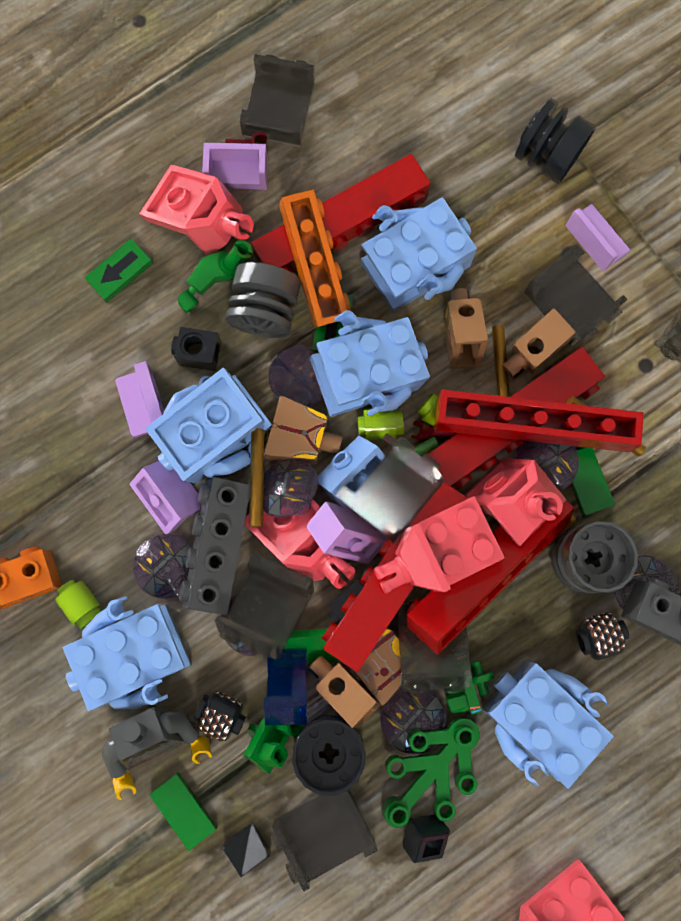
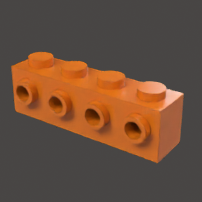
[279,189,351,328]
[0,546,62,610]

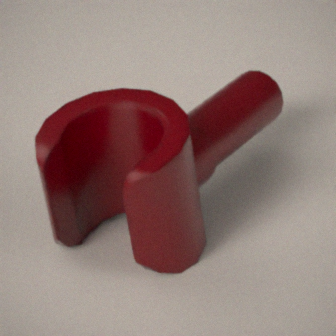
[225,132,268,148]
[411,420,456,442]

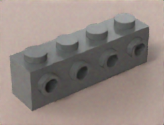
[179,477,251,615]
[621,578,681,646]

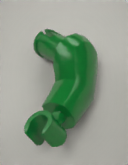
[178,240,253,313]

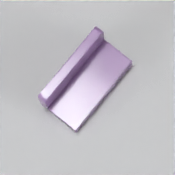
[565,204,630,272]
[115,361,164,438]
[129,461,202,535]

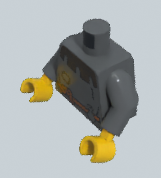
[102,707,212,800]

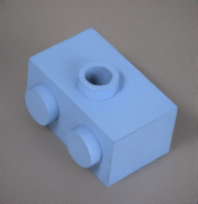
[314,436,394,510]

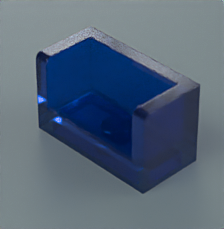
[264,649,308,725]

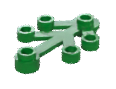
[382,717,480,828]

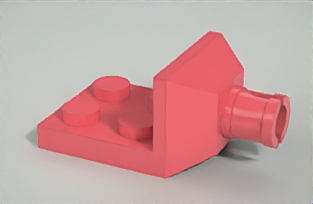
[139,165,254,256]
[464,458,566,546]
[244,478,355,589]
[373,496,505,594]
[519,859,625,921]

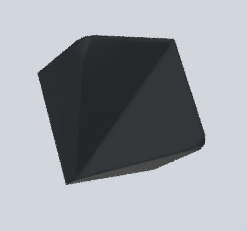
[403,814,450,863]
[222,822,271,877]

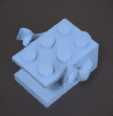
[360,197,477,313]
[310,310,430,417]
[145,367,272,483]
[62,596,192,711]
[482,661,614,789]

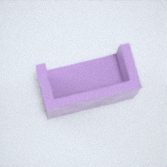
[202,143,268,190]
[307,501,387,564]

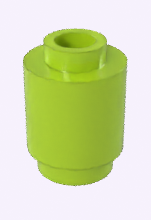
[357,409,404,441]
[55,580,101,631]

